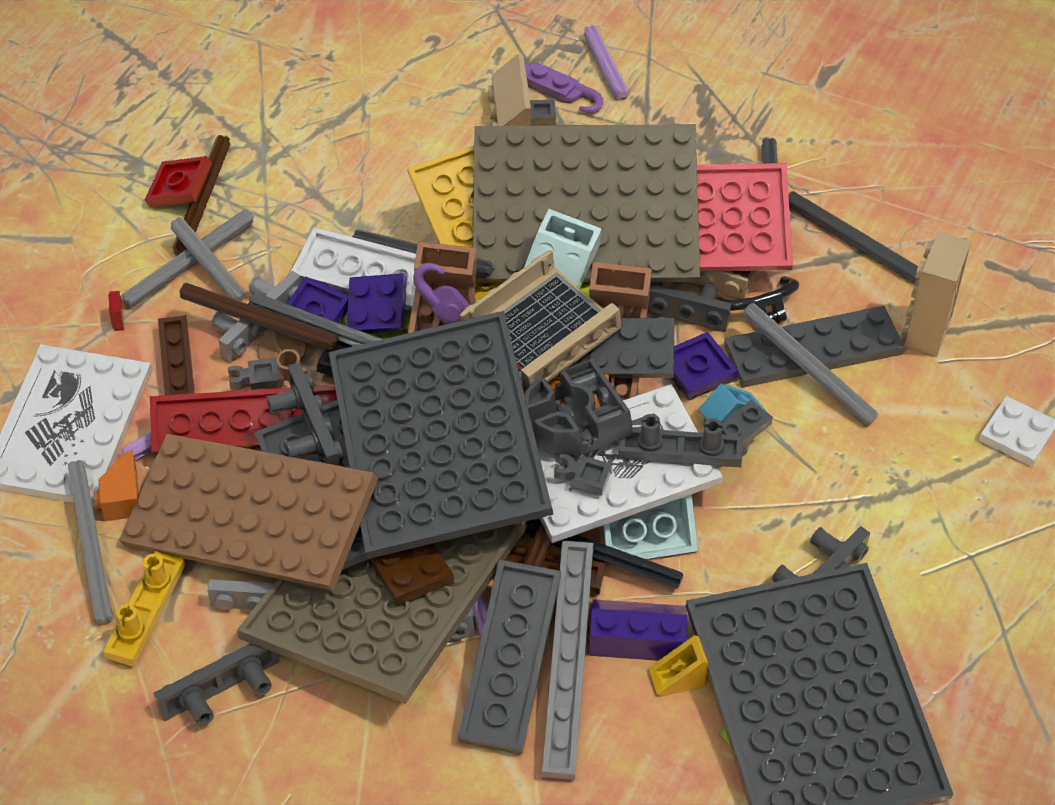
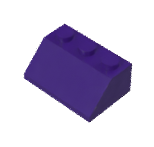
[589,599,688,661]

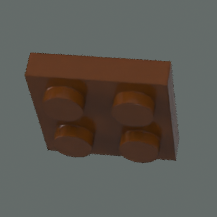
[370,543,454,606]

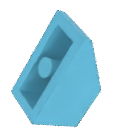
[698,383,767,423]

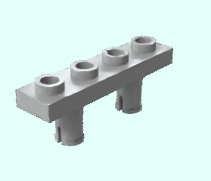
[211,271,302,363]

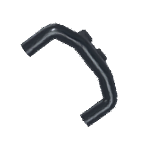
[716,276,799,324]

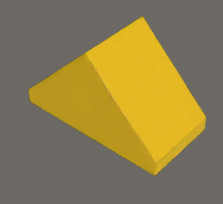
[648,635,708,696]

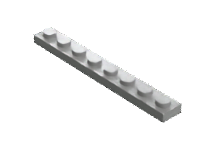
[542,541,593,780]

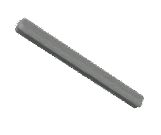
[121,209,254,308]
[743,303,878,425]
[68,460,113,625]

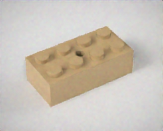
[902,232,972,357]

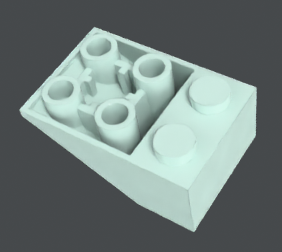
[524,209,602,288]

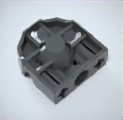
[525,359,633,457]

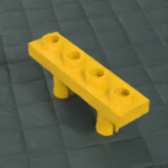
[103,551,185,667]

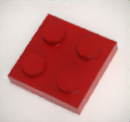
[145,156,212,207]

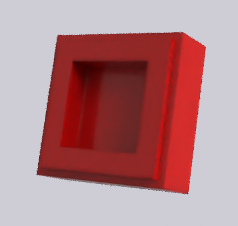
[108,291,124,331]

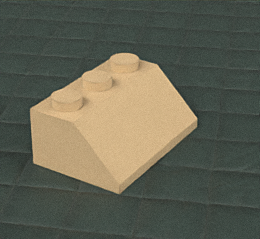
[488,54,531,126]

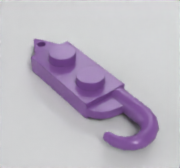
[525,62,603,113]
[413,263,470,325]

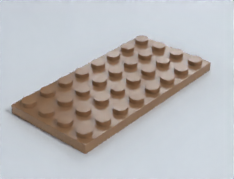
[119,434,379,591]

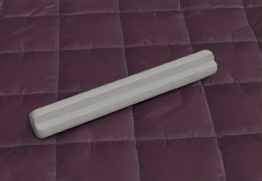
[171,217,245,301]

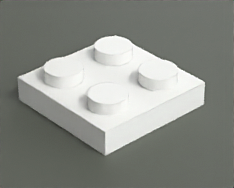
[979,396,1055,467]

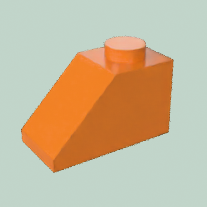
[94,450,139,521]

